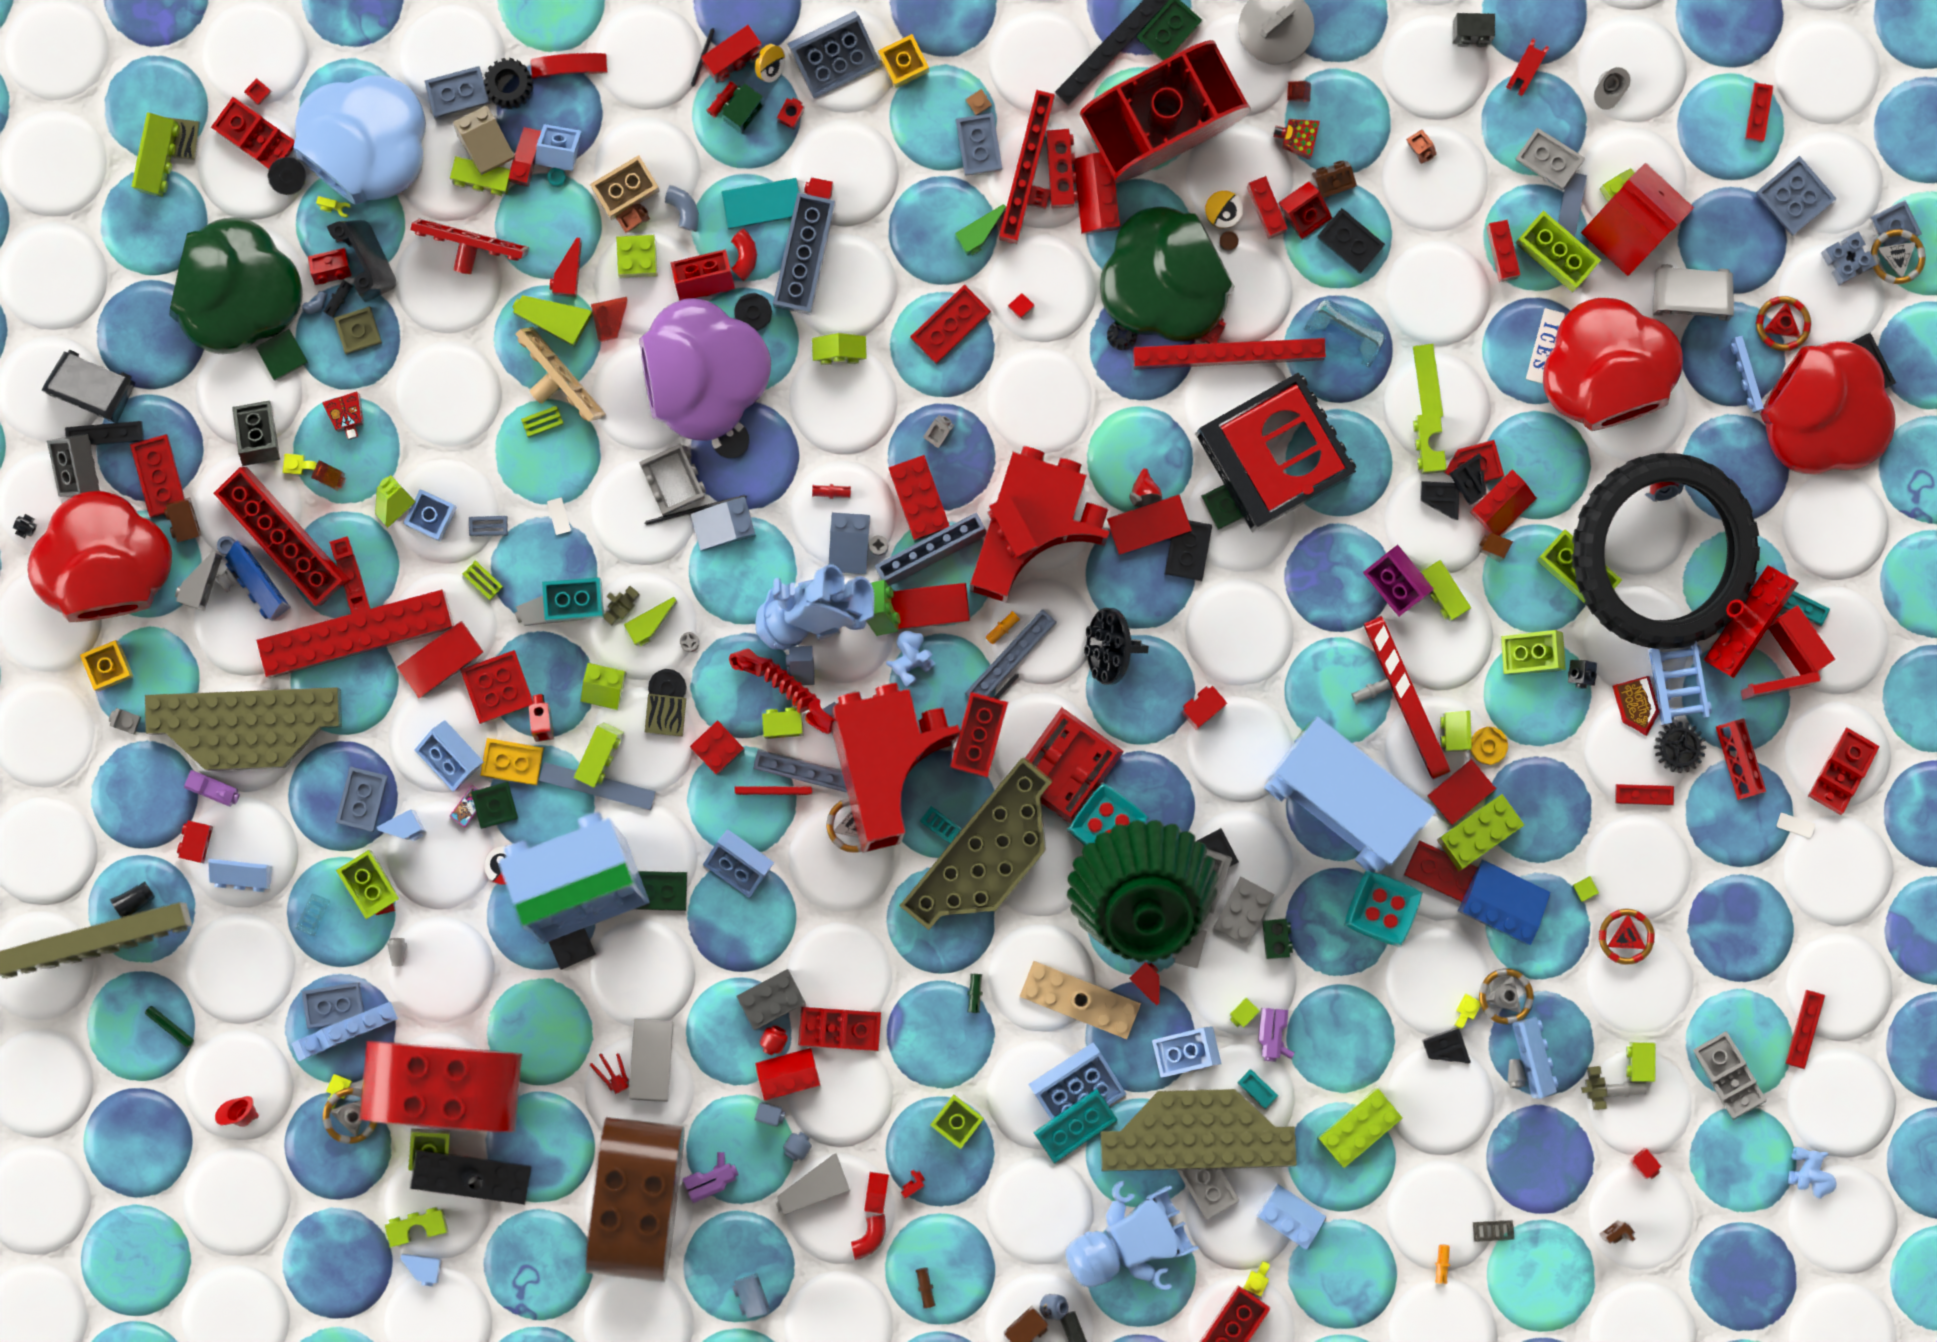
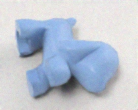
[886,631,935,688]
[1788,1147,1837,1199]

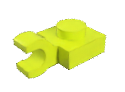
[316,196,351,218]
[283,454,318,475]
[1454,994,1481,1029]
[326,1074,352,1109]
[1243,1261,1270,1297]

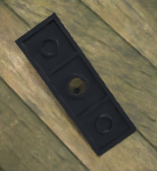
[409,1150,531,1205]

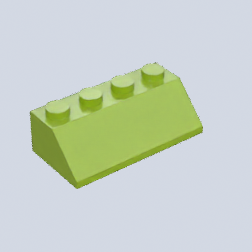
[131,112,180,197]
[1515,210,1601,293]
[1536,529,1622,603]

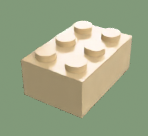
[590,155,660,220]

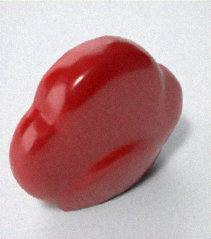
[1543,298,1683,431]
[1760,341,1896,475]
[27,491,172,622]

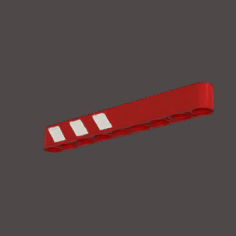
[1364,616,1451,779]

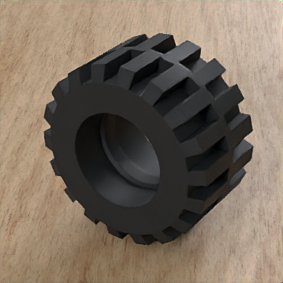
[484,58,533,109]

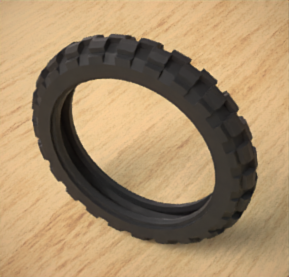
[1572,453,1760,649]

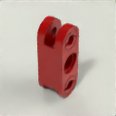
[1506,38,1549,96]

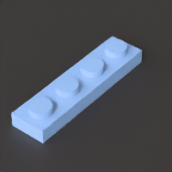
[1730,336,1764,413]

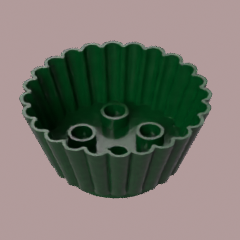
[1067,820,1218,962]

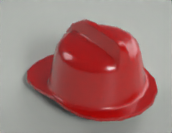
[215,1096,259,1127]

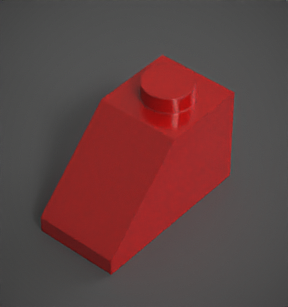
[1129,962,1159,1006]
[864,1172,889,1214]

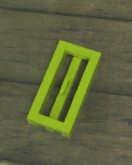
[521,406,564,438]
[462,560,503,601]

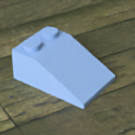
[1152,1026,1221,1078]

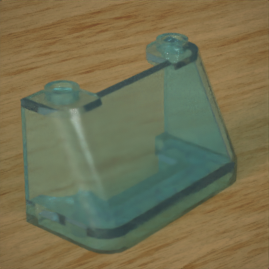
[1304,299,1386,368]

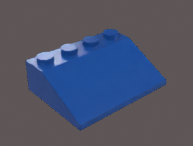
[225,540,291,621]
[1458,859,1551,945]

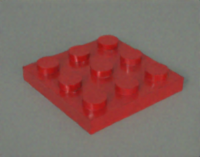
[460,650,533,724]

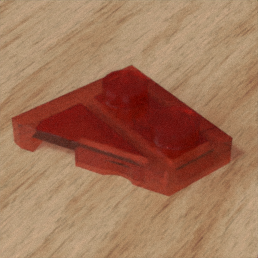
[591,297,628,342]

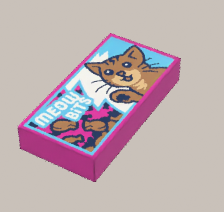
[450,785,478,827]

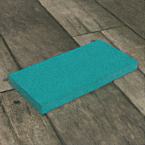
[721,178,799,229]
[1033,1089,1118,1164]

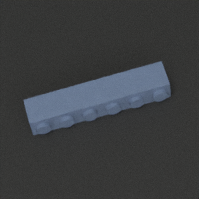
[875,512,987,586]

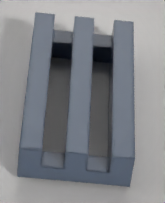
[469,516,508,537]

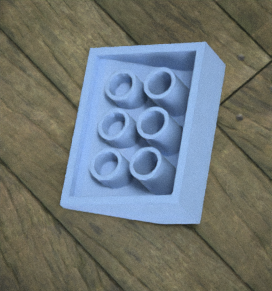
[1512,1017,1558,1099]
[1028,1043,1126,1120]

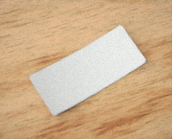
[547,498,571,535]

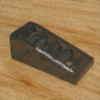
[1472,1220,1514,1242]

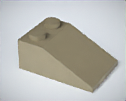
[453,105,515,175]

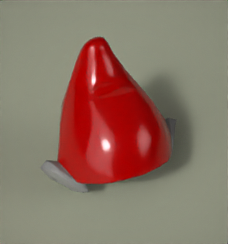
[1129,468,1162,507]

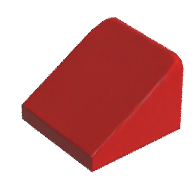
[1008,293,1035,320]

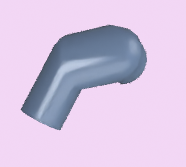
[302,291,328,314]

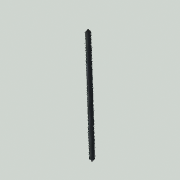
[644,494,747,525]

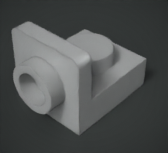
[923,415,954,448]
[109,708,141,735]

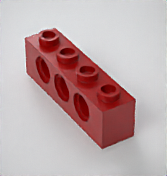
[1046,129,1078,209]

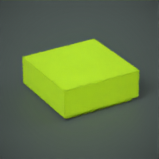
[1573,876,1599,902]

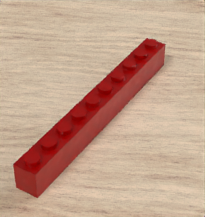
[1133,338,1326,369]

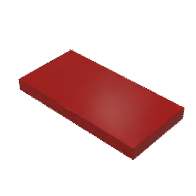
[910,284,991,365]
[130,434,185,518]
[1107,494,1192,555]
[1403,840,1478,902]

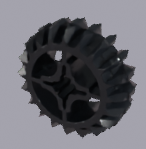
[1654,721,1706,773]

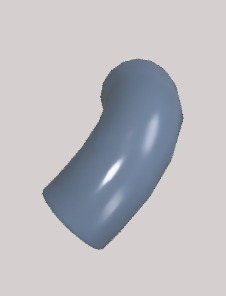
[665,185,699,232]

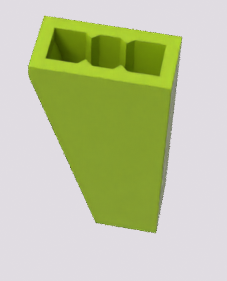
[512,295,593,347]

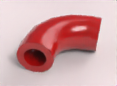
[731,228,758,282]
[851,1214,886,1260]

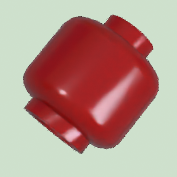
[760,1025,788,1055]

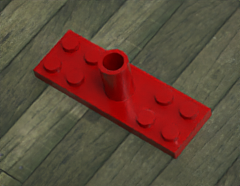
[410,218,529,274]
[1703,565,1799,679]

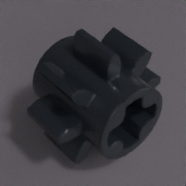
[13,514,37,539]

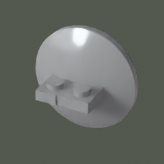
[1238,0,1314,65]

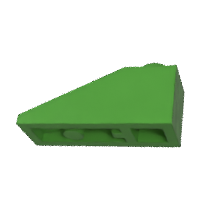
[955,204,1006,255]

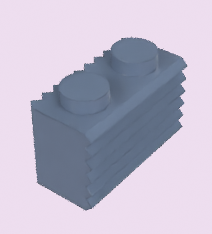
[754,1102,786,1127]

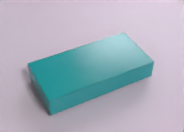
[1237,1069,1278,1109]

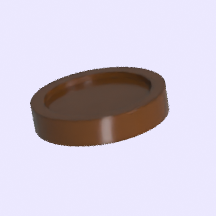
[1219,231,1239,251]

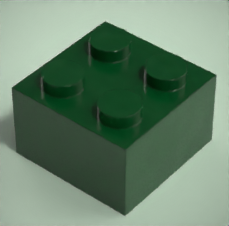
[722,83,765,134]

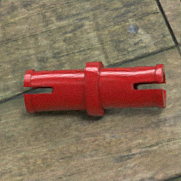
[706,81,738,118]
[812,484,851,499]

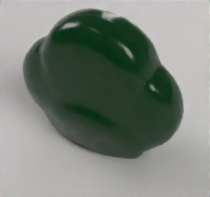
[1100,207,1235,342]
[169,218,303,354]

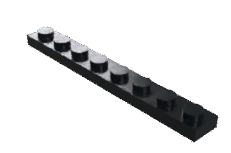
[1055,0,1169,106]

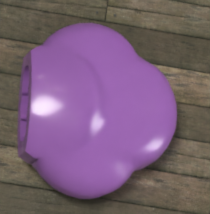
[639,299,771,441]

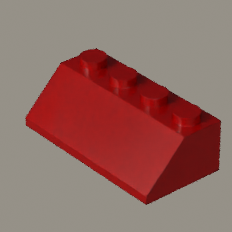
[1074,152,1120,234]

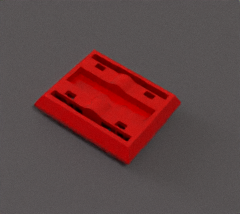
[1025,707,1124,825]

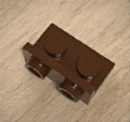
[1312,160,1357,198]
[1599,1220,1635,1244]

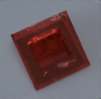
[1287,80,1311,102]

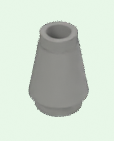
[387,938,407,967]
[1507,1059,1527,1088]

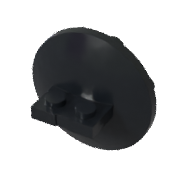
[1084,608,1149,685]

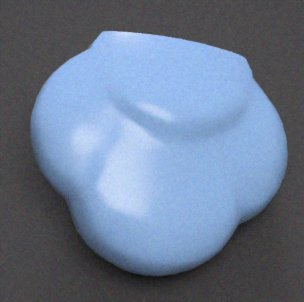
[293,75,426,205]

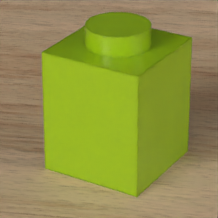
[1229,997,1260,1028]

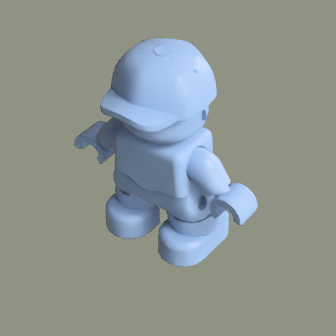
[756,564,874,650]
[1066,1181,1199,1290]

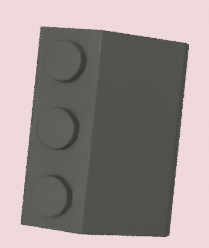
[47,434,100,497]

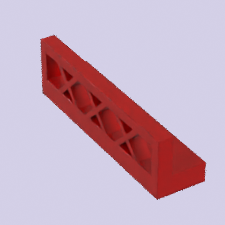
[1715,718,1766,800]

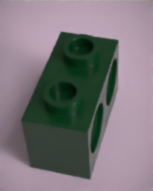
[1262,919,1293,959]

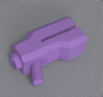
[184,770,240,807]
[1258,1008,1295,1062]
[683,1152,739,1203]

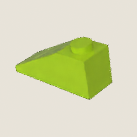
[624,597,677,647]

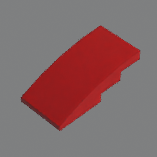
[211,97,295,169]
[891,583,970,630]
[397,621,484,698]
[1808,727,1880,815]
[798,1007,881,1051]

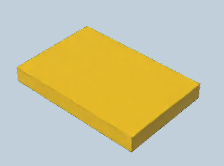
[480,738,544,786]

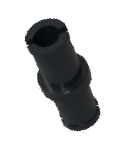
[323,279,353,318]

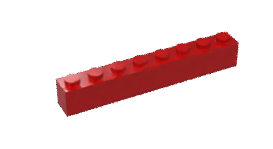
[999,90,1055,244]

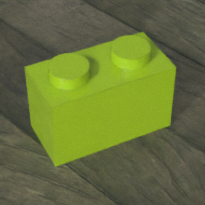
[1626,1042,1656,1082]

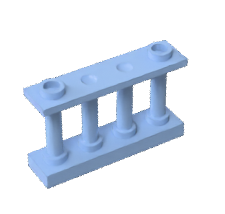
[1648,641,1712,725]

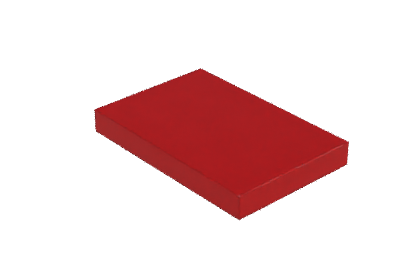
[1427,759,1496,825]

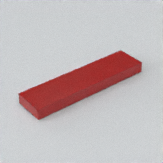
[735,786,812,795]
[1785,990,1825,1069]

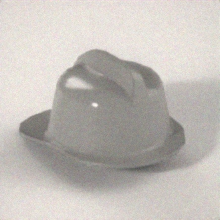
[1594,67,1631,110]

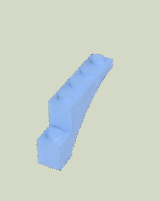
[292,1001,398,1061]

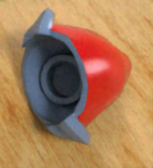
[1645,482,1684,502]

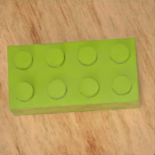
[1437,794,1524,871]
[1317,1088,1403,1168]

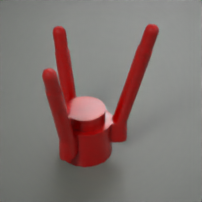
[590,1053,629,1094]

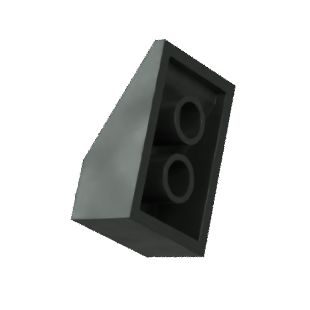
[232,400,280,466]

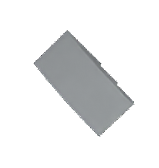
[629,1019,673,1102]
[1693,1031,1767,1120]

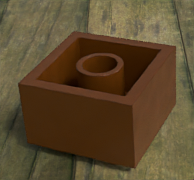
[1003,1306,1048,1342]

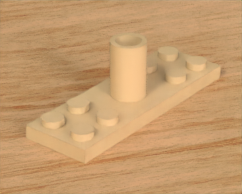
[516,327,606,421]
[1019,961,1141,1039]

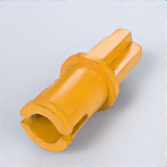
[986,611,1020,644]
[1435,1244,1451,1284]

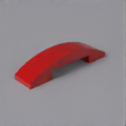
[530,53,608,78]
[329,536,370,614]

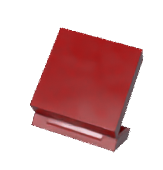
[1581,162,1694,276]
[1740,605,1835,700]

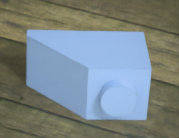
[400,1254,442,1286]

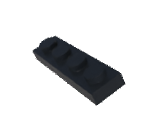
[65,421,144,445]

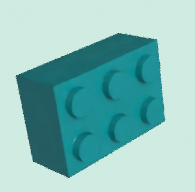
[542,577,604,622]

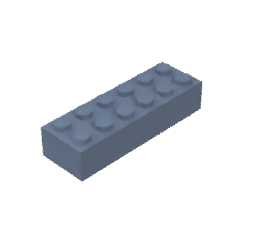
[773,193,835,315]

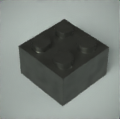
[1453,13,1495,47]

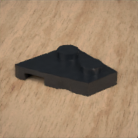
[1449,453,1487,505]
[1420,481,1460,520]
[1422,1027,1471,1064]

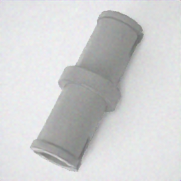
[1351,678,1391,705]
[1606,1082,1647,1097]

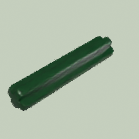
[145,1006,194,1048]

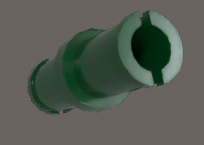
[967,973,983,1013]

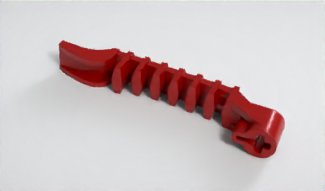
[729,648,835,734]

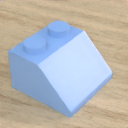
[535,124,581,171]
[376,809,426,841]

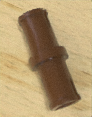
[915,1267,936,1308]

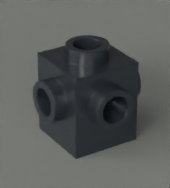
[1568,660,1597,689]

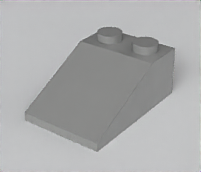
[175,552,222,611]

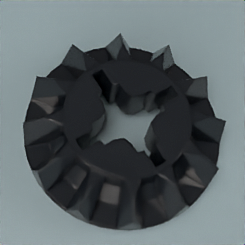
[1107,322,1137,350]

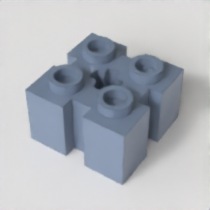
[1821,231,1877,285]

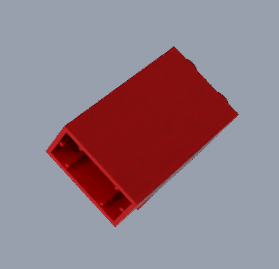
[970,446,1109,603]
[831,683,960,853]

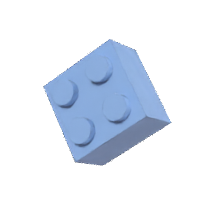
[403,489,457,542]

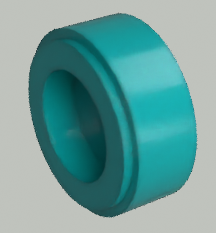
[547,168,567,187]

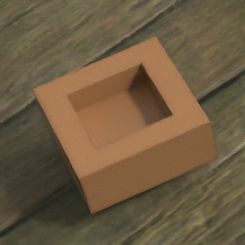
[966,89,992,116]

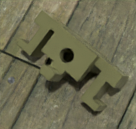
[604,586,640,626]
[1581,1066,1608,1110]

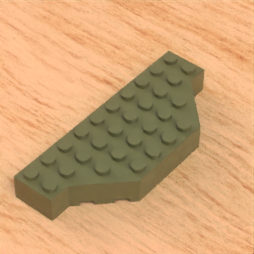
[145,687,342,771]
[899,756,1053,930]
[0,902,192,979]
[1100,1089,1296,1172]

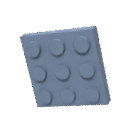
[1755,155,1837,236]

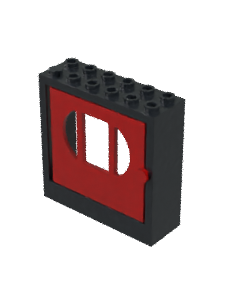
[1195,372,1356,533]

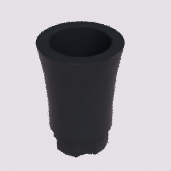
[110,882,155,918]

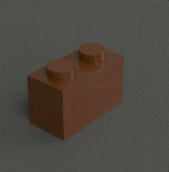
[164,497,201,543]

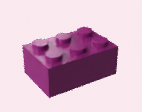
[1363,544,1434,617]

